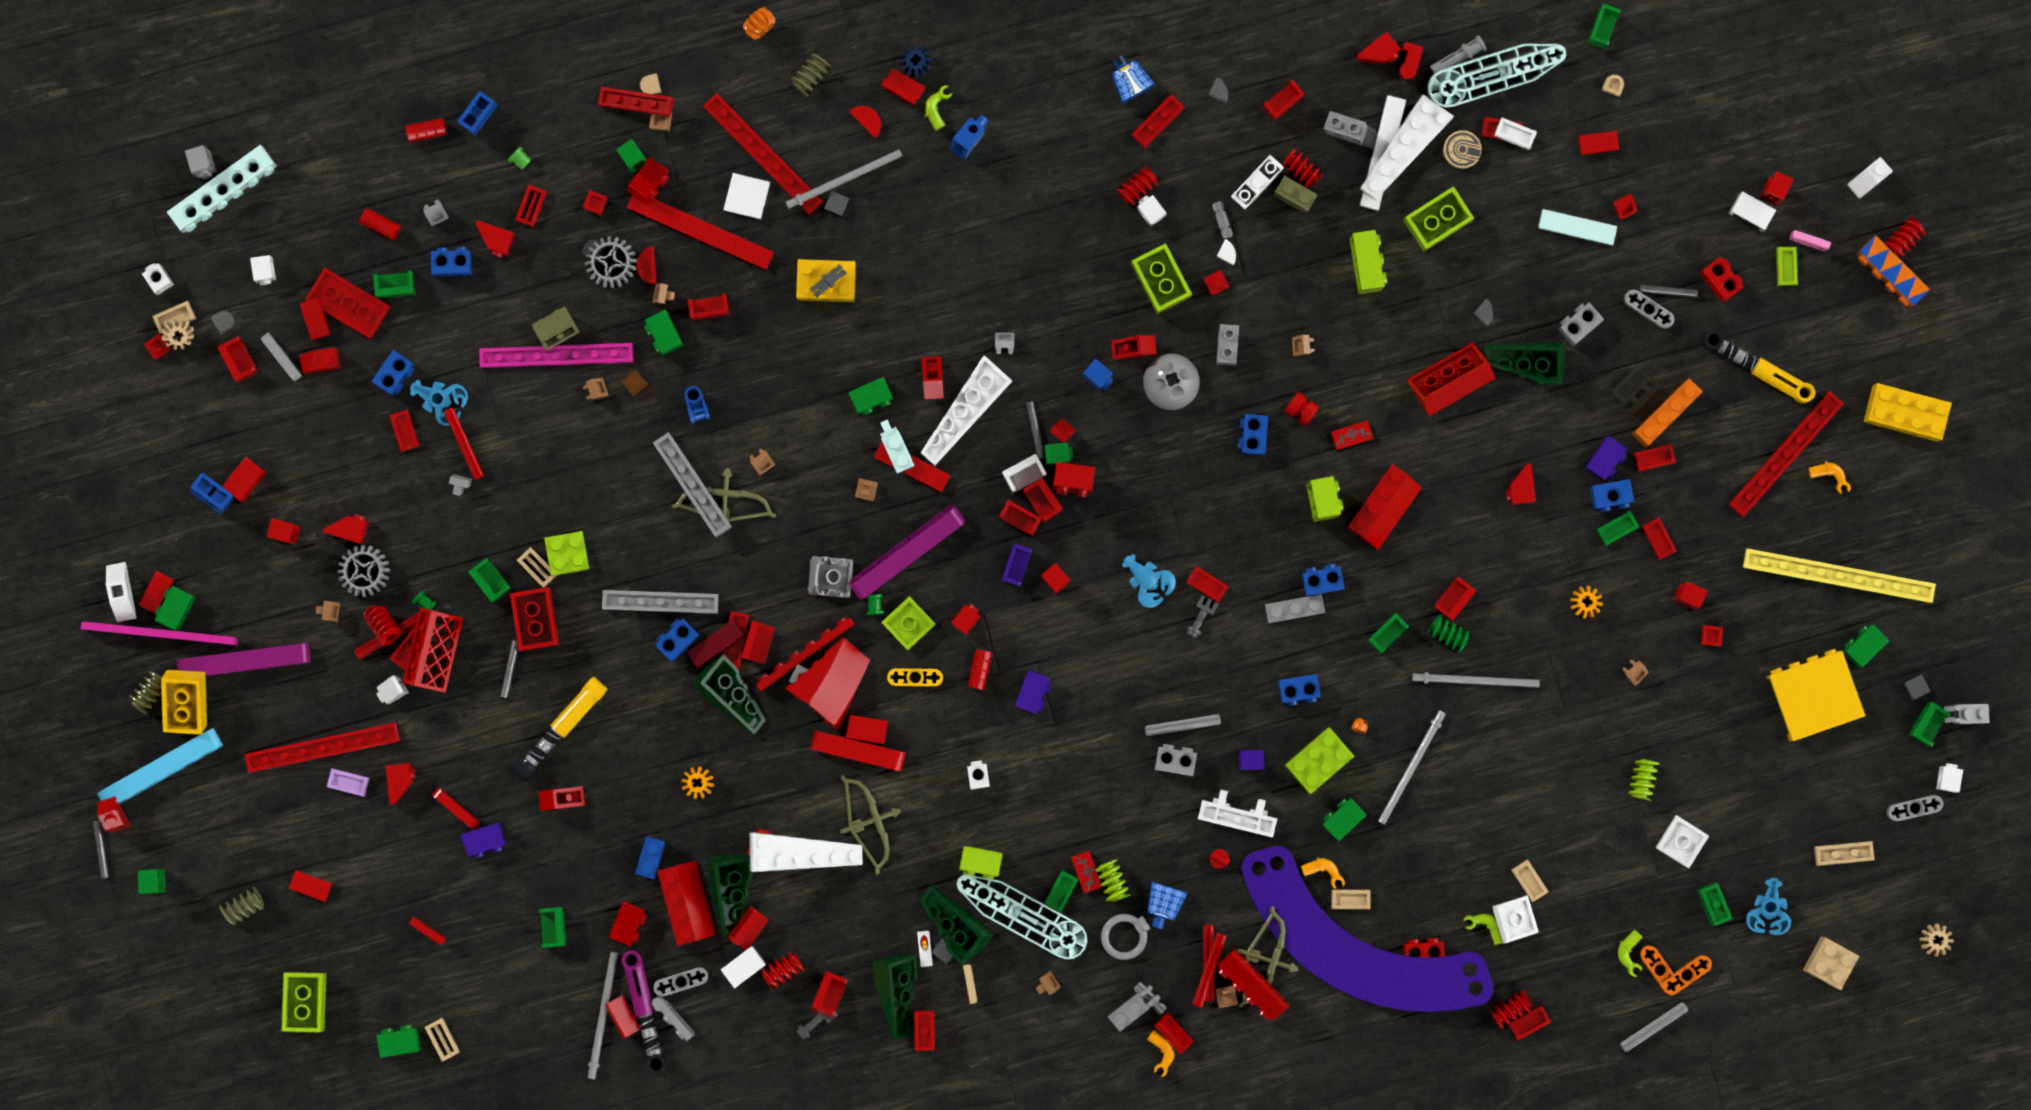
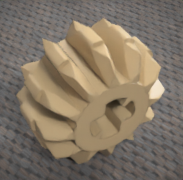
[161,317,194,350]
[1919,924,1953,957]

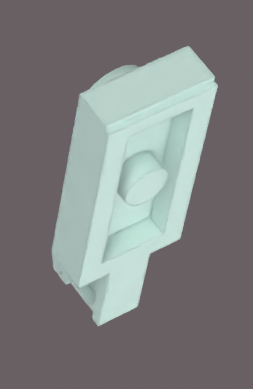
[880,420,915,474]

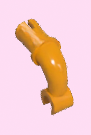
[1808,461,1851,494]
[1301,857,1345,889]
[1147,1030,1175,1077]

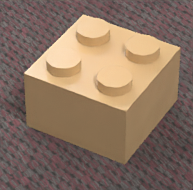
[1803,937,1859,990]

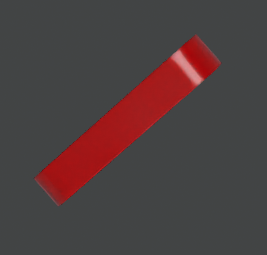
[432,787,480,830]

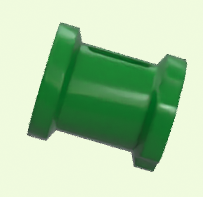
[412,590,437,610]
[866,594,884,615]

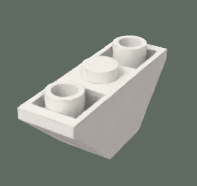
[1231,155,1284,209]
[106,562,137,622]

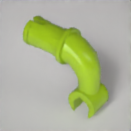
[925,85,952,131]
[1463,913,1503,945]
[1618,930,1643,977]

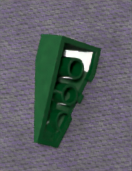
[1485,342,1565,385]
[691,655,766,735]
[707,854,753,937]
[920,885,994,965]
[872,954,918,1039]

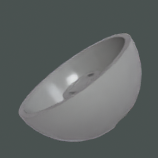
[1143,353,1200,410]

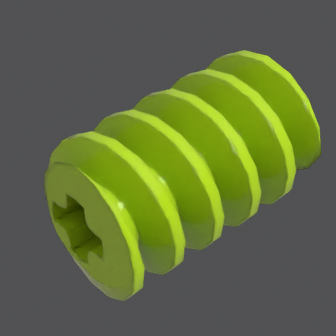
[1628,759,1660,801]
[1096,859,1130,902]

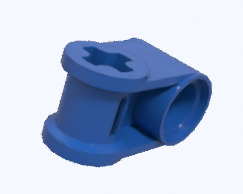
[685,386,710,424]

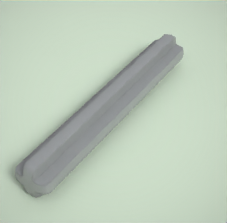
[1145,714,1221,736]
[1620,1003,1688,1052]

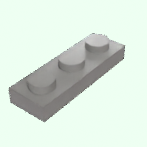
[1265,594,1325,623]

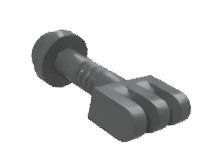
[1186,595,1218,639]
[796,1012,838,1040]

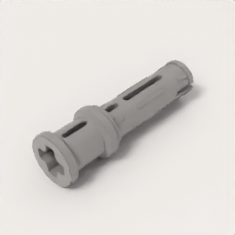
[1430,35,1487,74]

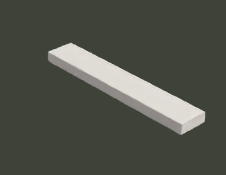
[1360,95,1406,211]

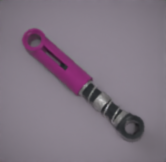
[622,950,667,1074]

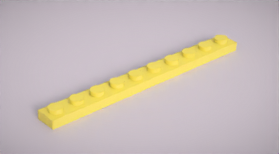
[1743,549,1936,603]

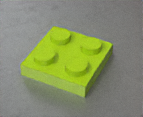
[544,531,589,576]
[881,596,936,650]

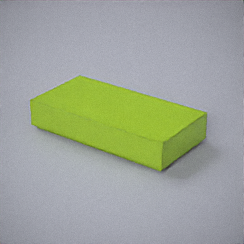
[1776,247,1798,286]

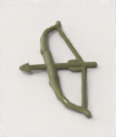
[672,468,776,522]
[840,775,901,875]
[1237,906,1298,1007]

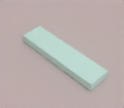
[1538,209,1617,246]

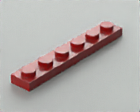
[756,617,855,691]

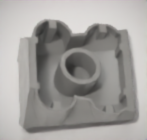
[808,556,853,598]

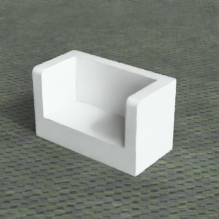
[1729,192,1776,232]
[1002,454,1047,493]
[721,946,766,988]

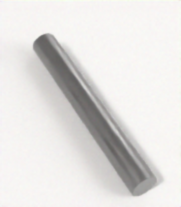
[1640,285,1698,297]
[1026,402,1045,459]
[500,640,519,698]
[93,820,109,878]

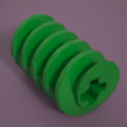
[1426,615,1469,654]

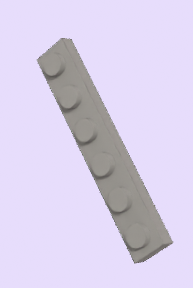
[653,432,732,538]
[602,590,719,614]

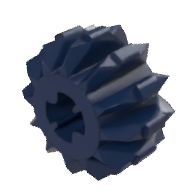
[899,45,932,78]

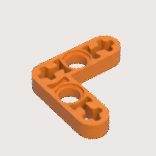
[1640,945,1712,995]

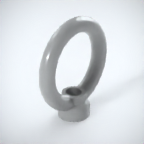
[1101,914,1151,960]

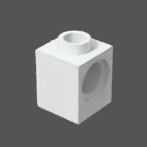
[1137,195,1167,227]
[250,255,276,285]
[142,263,174,295]
[967,761,990,789]
[1936,763,1963,793]

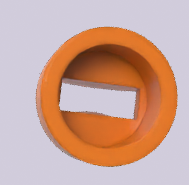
[1351,718,1368,734]

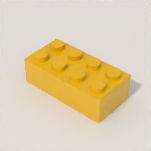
[1863,383,1952,442]

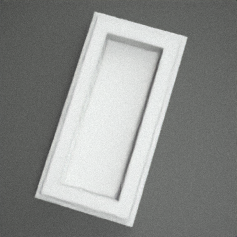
[1494,118,1537,150]

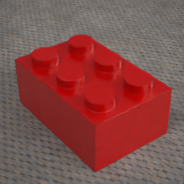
[1053,462,1095,497]
[510,587,560,651]

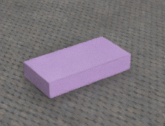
[327,768,370,797]

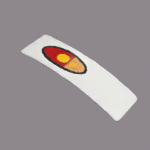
[917,931,933,967]

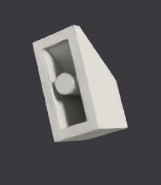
[1847,157,1893,199]
[376,675,409,704]

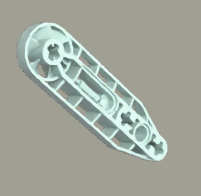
[1428,44,1566,107]
[957,874,1087,959]

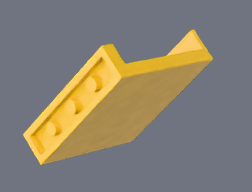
[1766,649,1865,742]

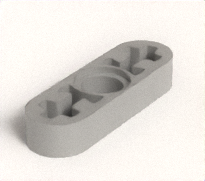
[1624,290,1674,329]
[261,333,302,382]
[1887,795,1943,821]
[654,967,709,997]

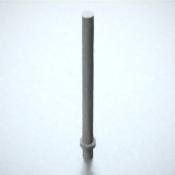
[786,150,902,209]
[1412,672,1540,688]
[1378,710,1446,825]
[588,952,618,1079]

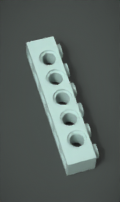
[167,145,277,233]

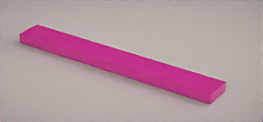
[479,343,633,368]
[81,622,238,645]

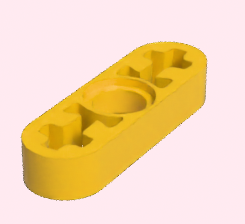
[887,669,943,686]

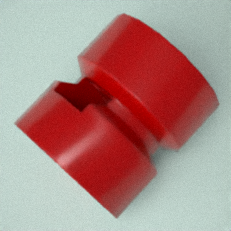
[1284,391,1320,427]

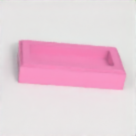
[1789,230,1831,251]

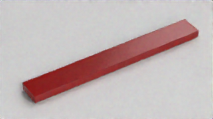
[703,93,823,215]
[627,195,774,270]
[1728,391,1844,517]
[244,723,400,773]

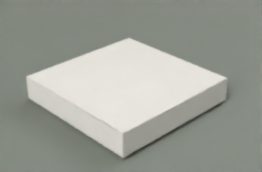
[724,173,770,220]
[1655,815,1709,868]
[1492,895,1539,944]

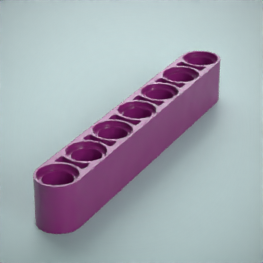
[848,505,965,599]
[177,643,311,676]

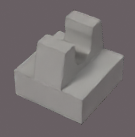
[423,199,449,226]
[995,333,1014,354]
[449,474,472,496]

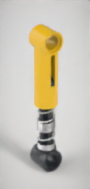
[1702,330,1815,404]
[510,676,608,783]

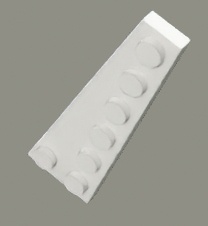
[1360,95,1454,200]
[921,355,1012,466]
[750,832,862,872]

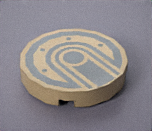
[1443,131,1481,169]

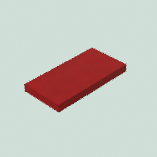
[305,268,391,339]

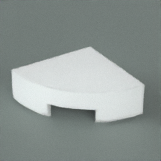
[1217,239,1236,265]

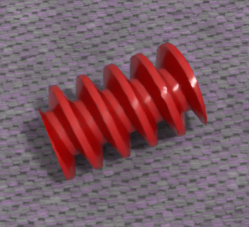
[1282,147,1324,189]
[1116,165,1159,205]
[1884,216,1926,257]
[363,605,401,646]
[762,952,805,990]
[1489,990,1533,1029]

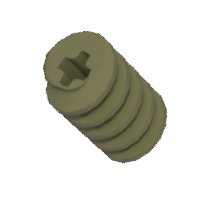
[791,53,831,97]
[129,671,162,714]
[219,887,264,925]

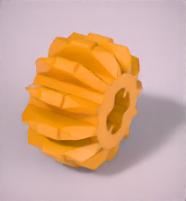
[1570,586,1603,618]
[681,767,714,799]

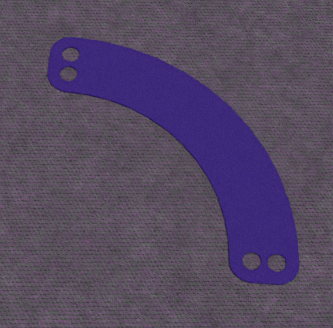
[1242,846,1493,1012]

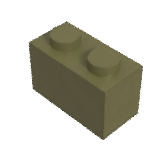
[1274,176,1317,214]
[532,306,579,351]

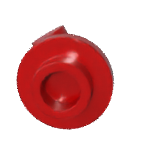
[1210,849,1230,868]

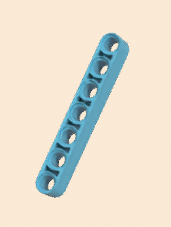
[97,728,223,804]

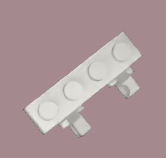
[1198,789,1277,837]

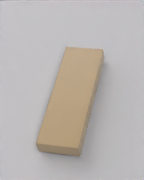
[1814,841,1875,866]

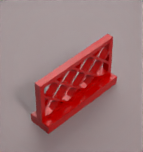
[402,608,463,693]

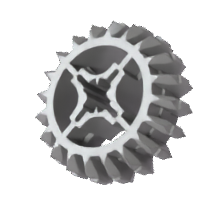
[585,236,637,288]
[337,545,390,597]

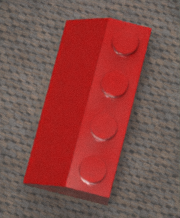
[1407,342,1495,416]
[1347,464,1422,550]
[658,861,716,946]
[1218,948,1289,1021]

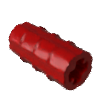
[406,118,447,142]
[359,208,401,241]
[968,649,992,690]

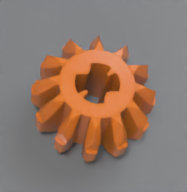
[743,7,775,40]

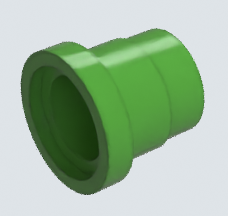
[508,146,531,170]

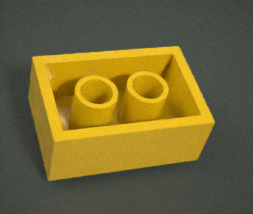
[796,259,856,302]
[161,670,207,734]

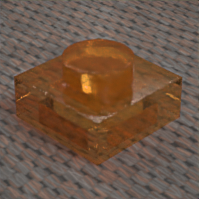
[621,369,648,396]

